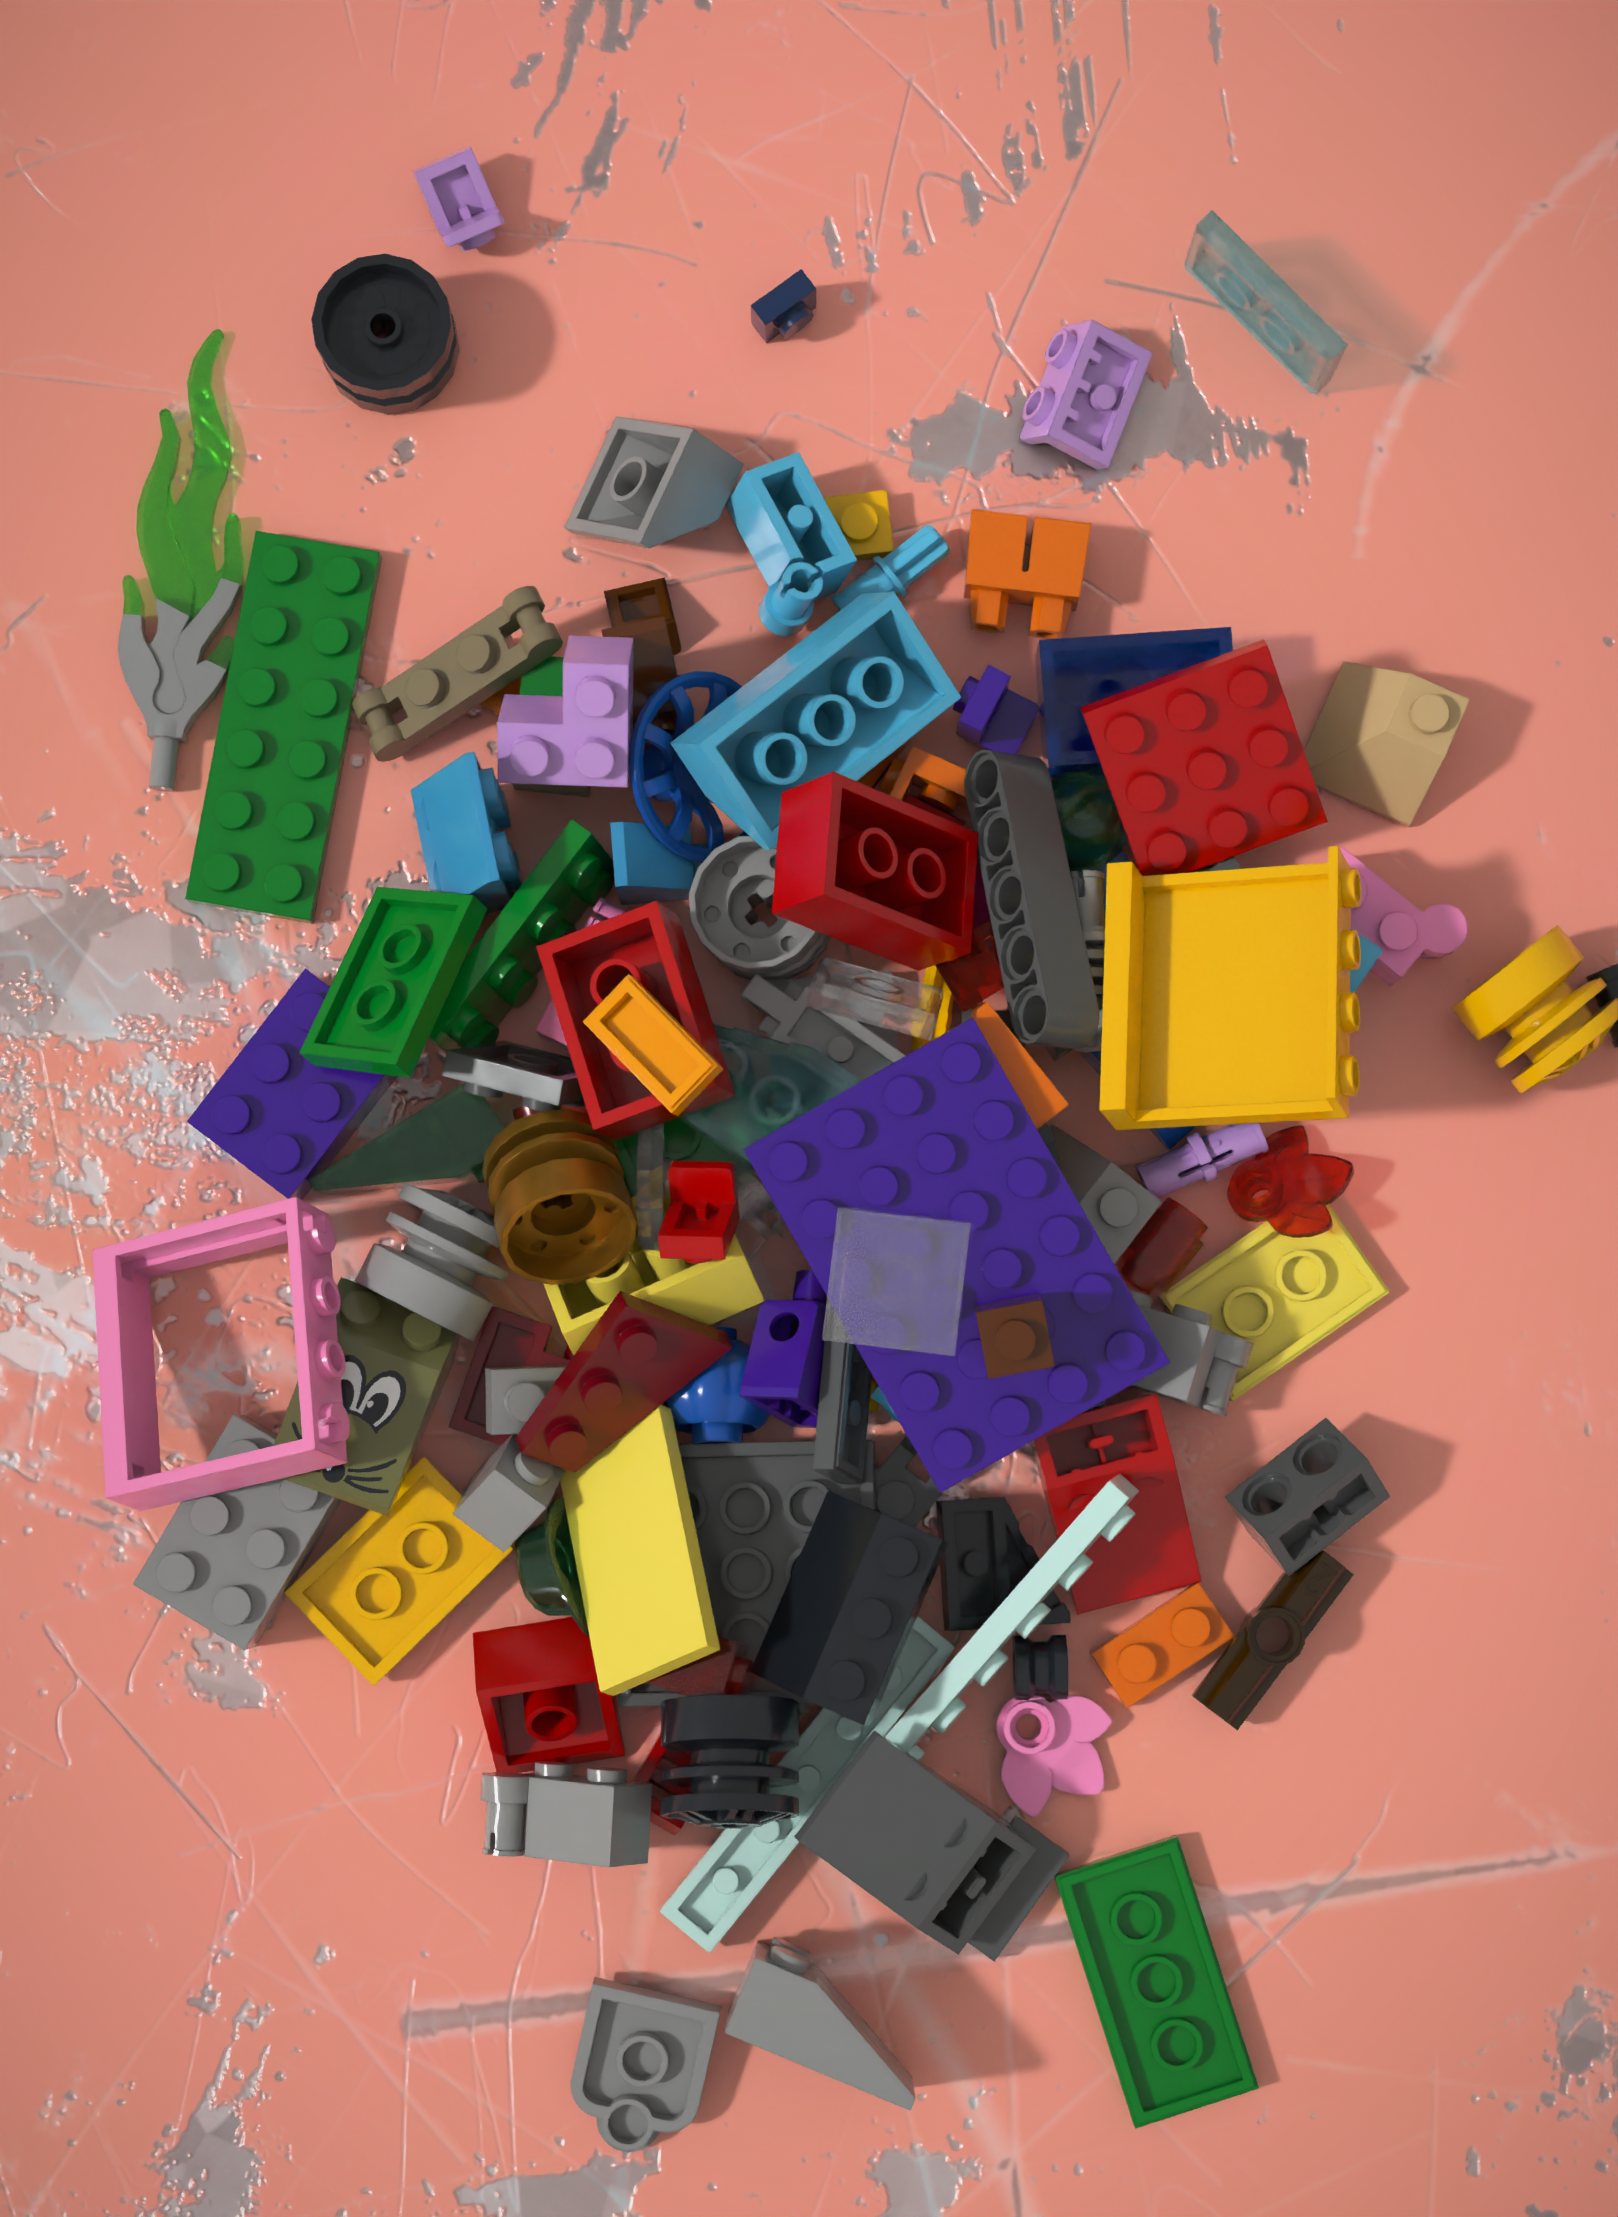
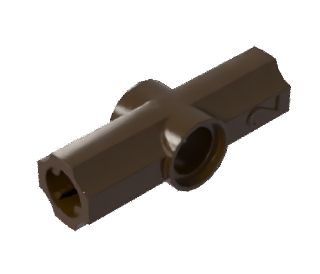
[1191,1550,1354,1731]

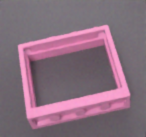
[92,1197,350,1511]

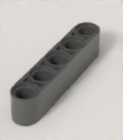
[964,749,1100,1049]

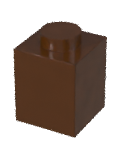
[974,1293,1055,1379]

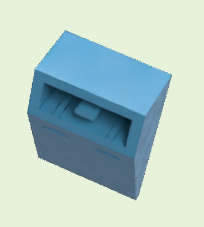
[411,752,523,914]

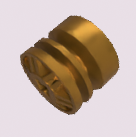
[483,1109,637,1285]

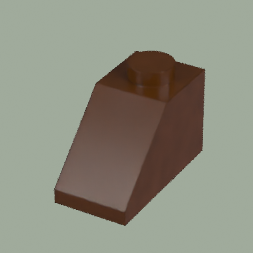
[601,616,677,743]

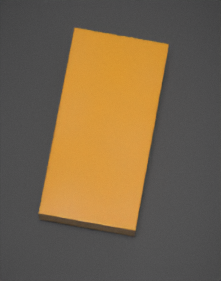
[583,974,724,1116]

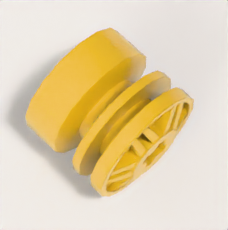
[1451,925,1618,1093]

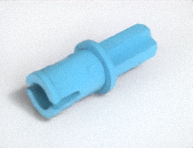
[831,525,950,611]

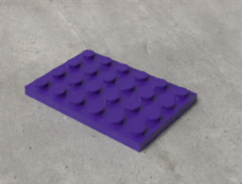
[743,1017,1170,1493]

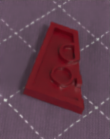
[516,1291,733,1473]

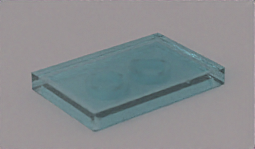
[1184,210,1348,395]

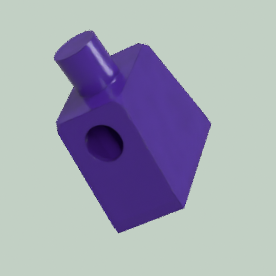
[739,1270,829,1428]

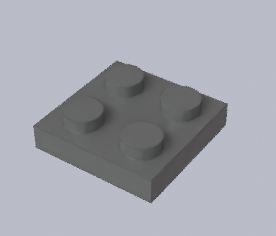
[442,1040,586,1111]

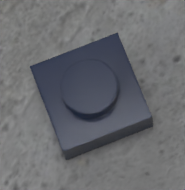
[751,269,816,343]

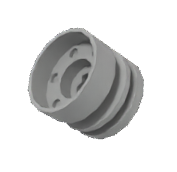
[689,836,830,980]
[354,1183,510,1341]

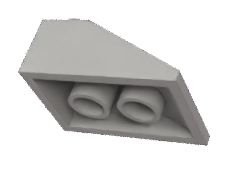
[725,1937,915,2111]

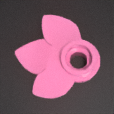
[996,1694,1112,1817]

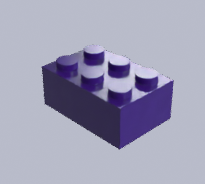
[187,968,398,1200]

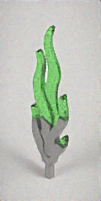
[118,329,245,792]

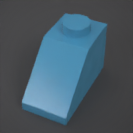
[610,821,705,905]

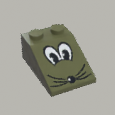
[274,1277,460,1516]

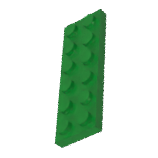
[185,531,382,924]

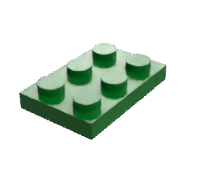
[299,887,488,1078]

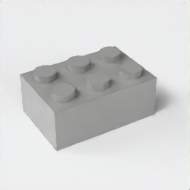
[133,1414,342,1651]

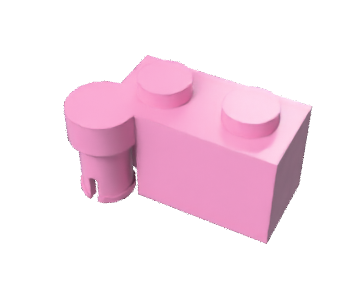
[1340,847,1468,987]

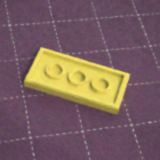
[560,1405,720,1696]

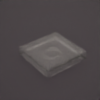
[804,957,944,1041]
[822,1206,971,1356]

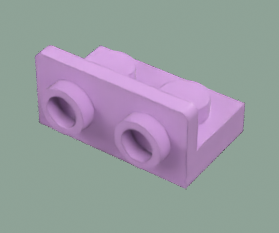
[1020,319,1153,470]

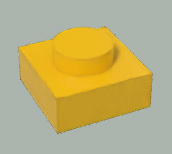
[824,490,894,561]

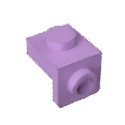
[412,146,505,252]

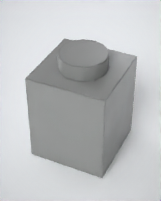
[453,1434,564,1552]

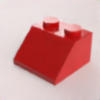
[473,1615,625,1773]

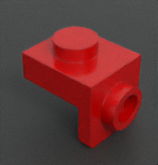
[658,1161,740,1263]

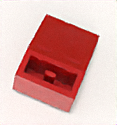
[1030,1393,1202,1615]

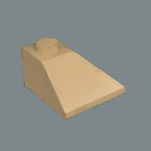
[1304,661,1470,827]

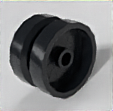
[311,254,460,415]

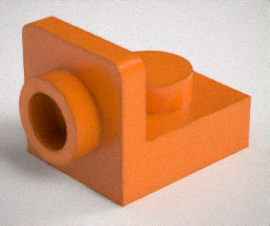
[879,746,969,812]

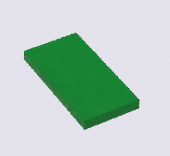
[1054,1835,1259,2129]

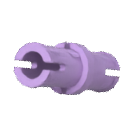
[1135,1123,1269,1198]

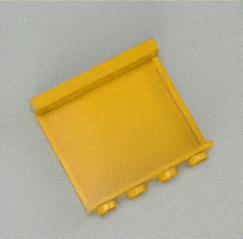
[1099,846,1361,1130]

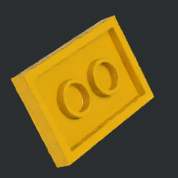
[284,1457,515,1686]

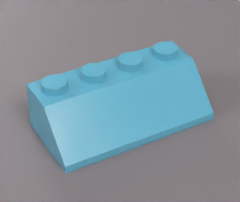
[670,591,962,850]

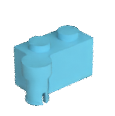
[726,452,857,637]

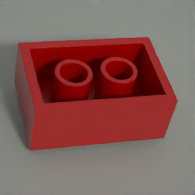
[772,771,978,971]
[536,901,736,1140]

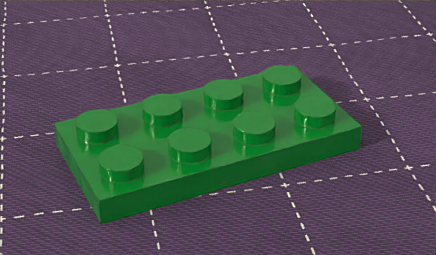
[429,819,615,1053]

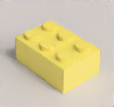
[543,1181,765,1355]

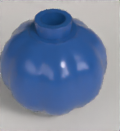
[664,1327,771,1444]

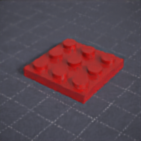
[1080,639,1328,876]

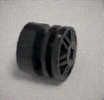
[660,1695,799,1829]

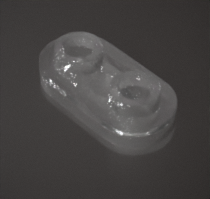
[732,1159,792,1241]

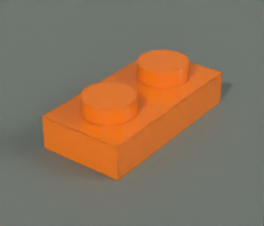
[1090,1582,1235,1709]

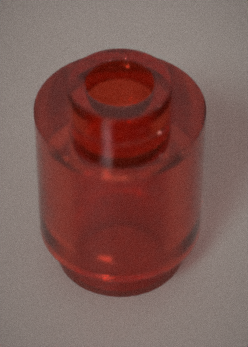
[1118,1197,1208,1295]

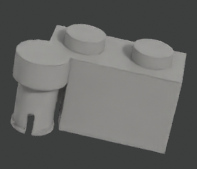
[1129,1290,1253,1416]
[481,1761,652,1867]

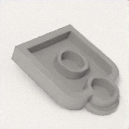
[571,1977,721,2152]

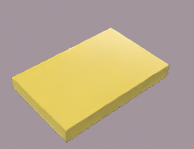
[1158,1187,1390,1401]

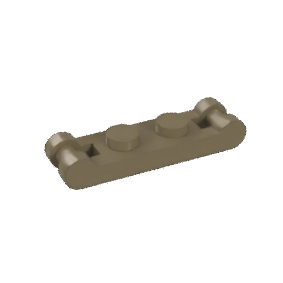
[352,586,563,762]

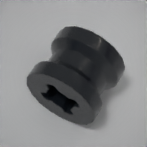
[1013,1635,1068,1700]

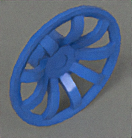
[629,671,749,863]

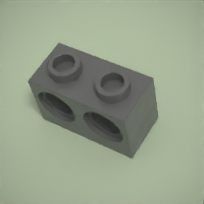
[1225,1418,1390,1576]

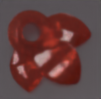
[1227,1125,1354,1238]

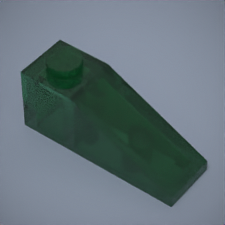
[308,1082,506,1195]

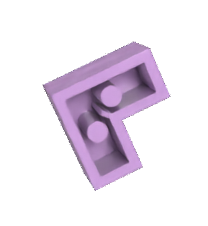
[497,635,634,787]

